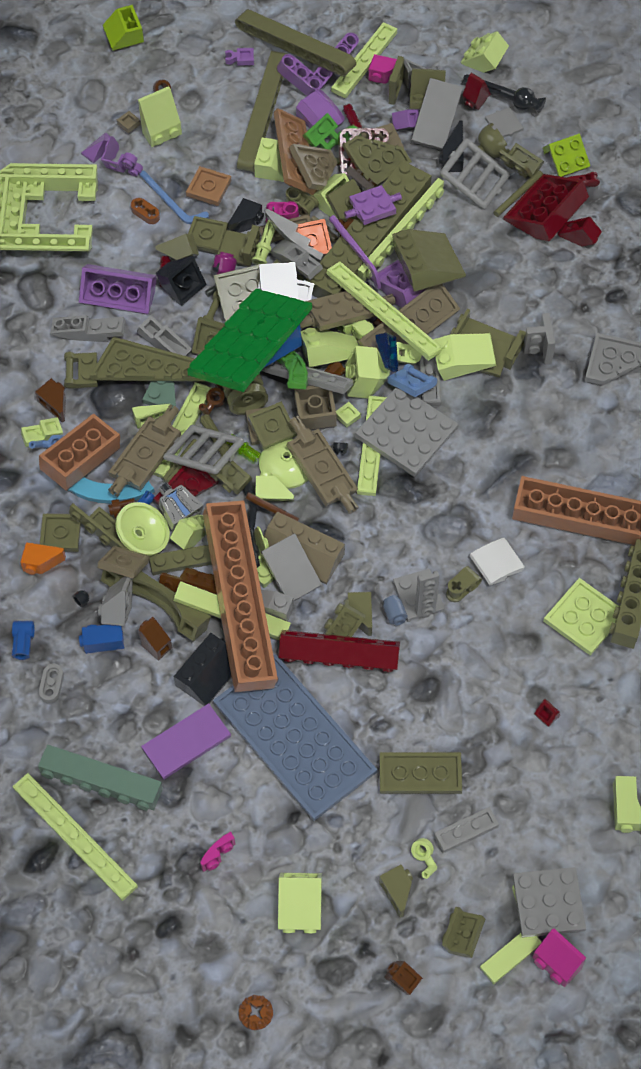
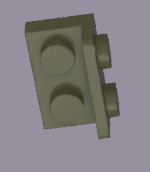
[324,599,365,637]

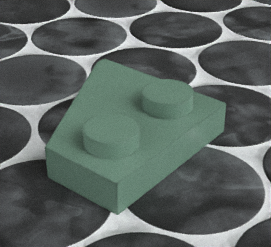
[142,381,176,408]

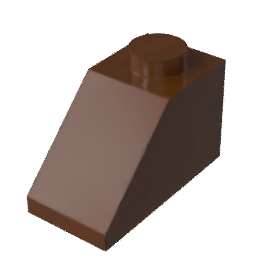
[35,378,66,423]

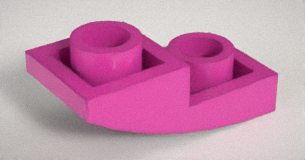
[200,831,236,872]

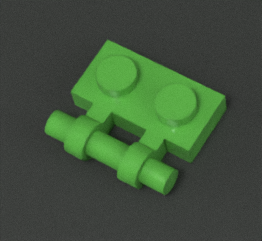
[302,113,344,150]

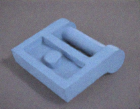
[388,364,437,397]

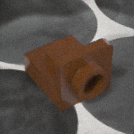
[384,961,423,995]

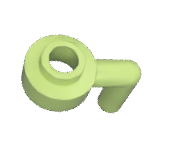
[411,838,437,879]

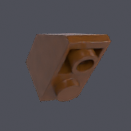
[138,616,172,661]

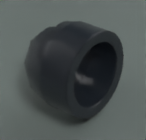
[333,442,348,455]
[72,590,89,607]

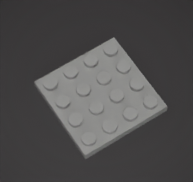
[354,387,458,477]

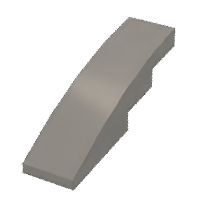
[265,209,324,263]

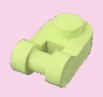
[390,342,422,364]

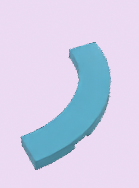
[68,477,155,503]

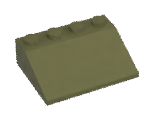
[392,229,466,292]

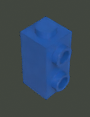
[79,624,125,654]

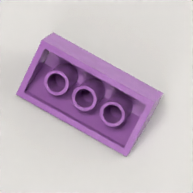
[79,264,157,314]

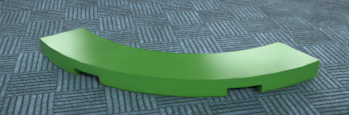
[276,350,308,389]

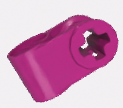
[266,201,299,223]

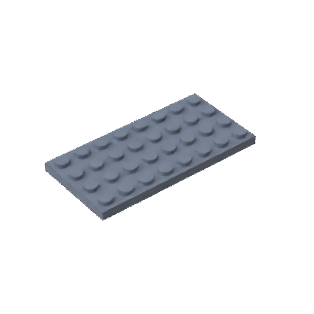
[213,654,377,821]

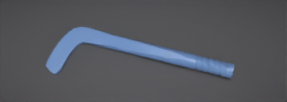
[140,170,209,224]

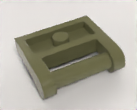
[64,352,98,388]

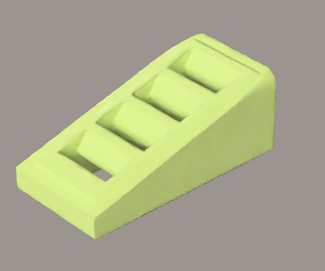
[132,404,170,428]

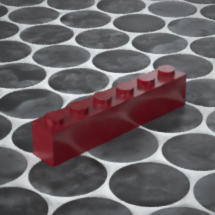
[279,630,400,672]

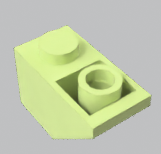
[170,515,206,549]

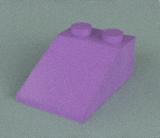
[371,260,427,307]

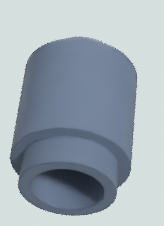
[383,595,408,626]

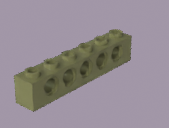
[609,539,641,649]

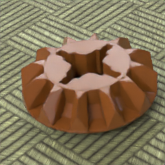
[239,995,273,1030]

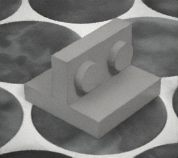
[523,313,556,364]

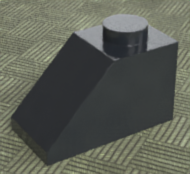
[228,198,264,233]

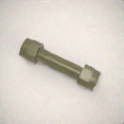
[203,289,220,320]

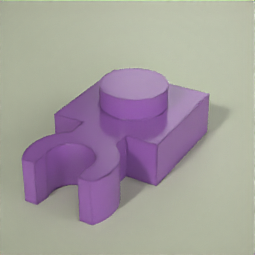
[225,48,254,66]

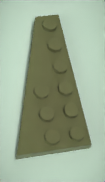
[90,337,204,381]

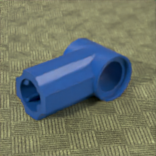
[12,621,35,660]

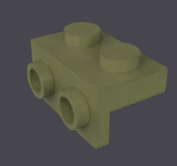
[209,453,253,495]
[442,907,485,958]

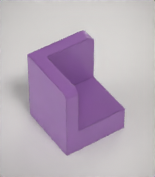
[392,110,419,130]

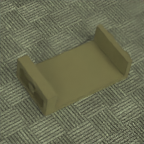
[450,308,526,370]

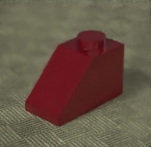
[462,72,490,110]
[557,217,602,247]

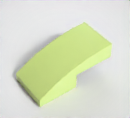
[21,417,63,447]

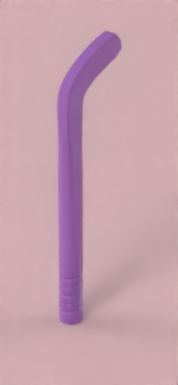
[329,215,381,290]

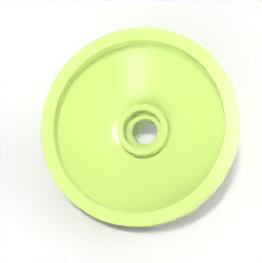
[259,439,308,489]
[115,502,170,556]

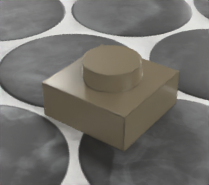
[117,111,141,134]

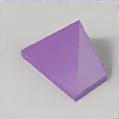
[81,132,111,164]

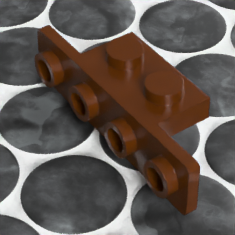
[159,568,217,595]

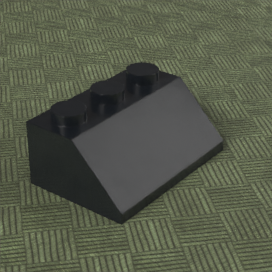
[173,632,232,706]

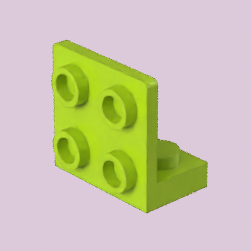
[542,133,590,177]

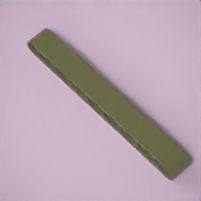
[235,9,357,77]
[237,51,288,172]

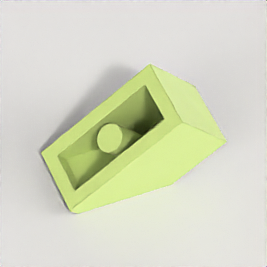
[256,473,294,501]

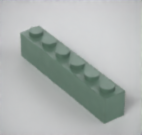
[38,744,163,811]

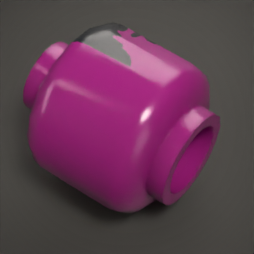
[212,252,237,274]

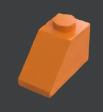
[20,542,66,575]

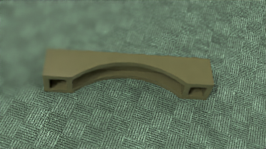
[100,570,211,641]

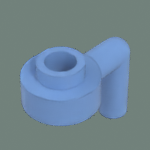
[29,434,64,449]

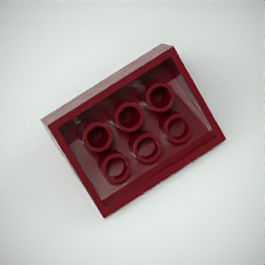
[503,174,589,241]

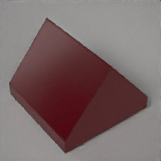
[534,699,560,727]

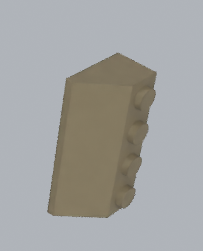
[264,512,345,585]

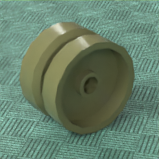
[222,374,268,415]

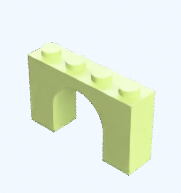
[613,776,641,833]

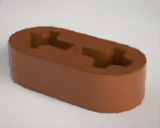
[131,198,160,224]

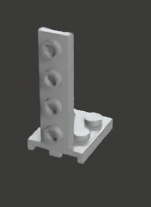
[393,569,445,622]

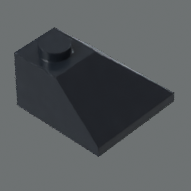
[156,256,207,306]

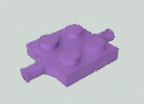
[344,185,402,225]

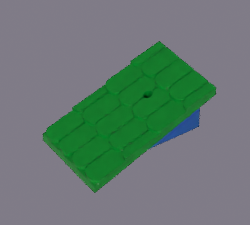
[187,288,312,392]

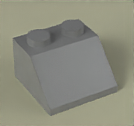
[98,576,133,626]

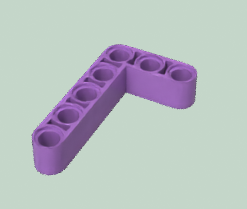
[277,32,359,96]

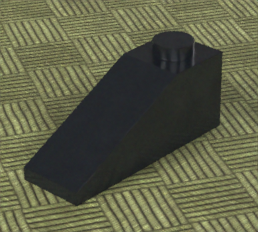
[439,120,464,172]

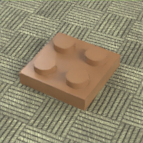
[186,166,232,206]

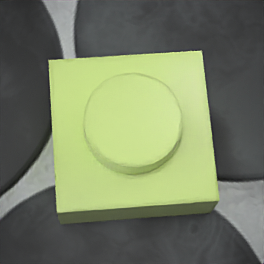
[336,402,361,427]

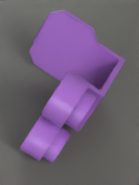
[101,136,143,177]

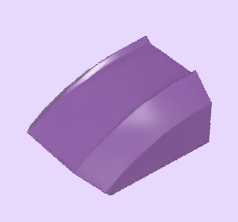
[296,89,345,128]

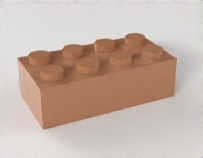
[39,413,120,490]

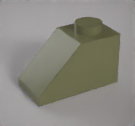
[155,234,199,260]
[344,592,372,636]
[379,865,413,918]

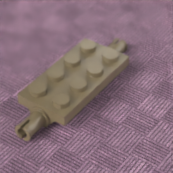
[300,285,395,331]
[108,405,181,497]
[286,416,359,514]

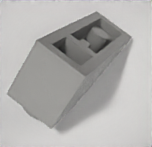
[261,590,294,621]

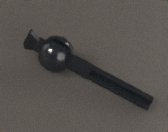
[462,74,546,113]

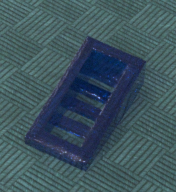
[375,332,398,372]

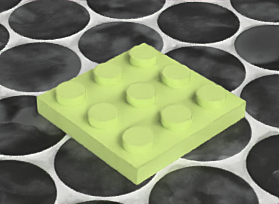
[543,578,619,656]

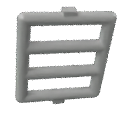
[440,138,510,209]
[163,425,244,474]

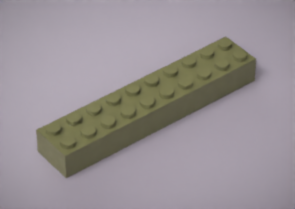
[306,160,432,298]

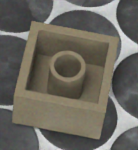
[294,386,337,430]

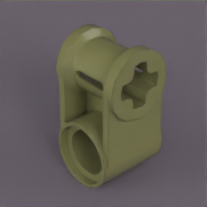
[286,186,319,216]
[446,566,482,602]

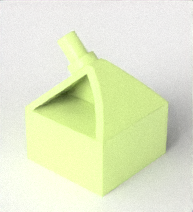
[344,346,395,399]

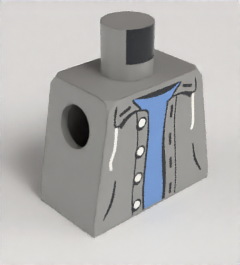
[158,483,203,531]

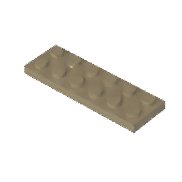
[357,283,460,364]

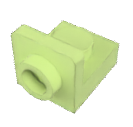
[257,554,274,588]

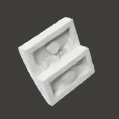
[469,537,525,585]

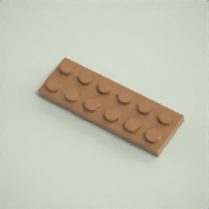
[274,108,317,195]

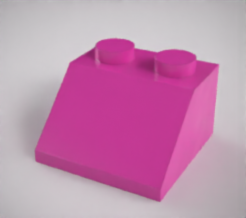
[533,928,586,987]

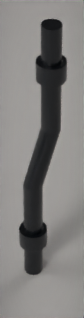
[244,480,260,568]

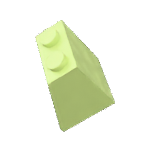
[278,873,322,933]

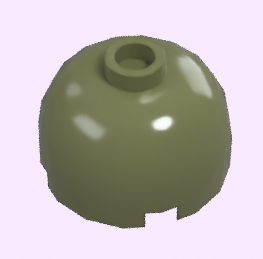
[478,123,510,159]

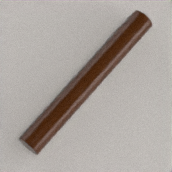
[245,492,299,521]

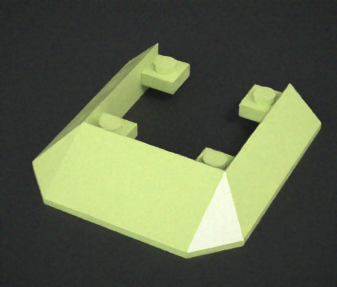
[0,163,98,251]

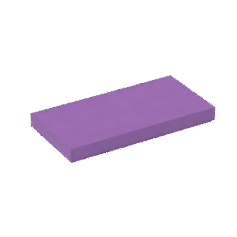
[141,703,231,780]

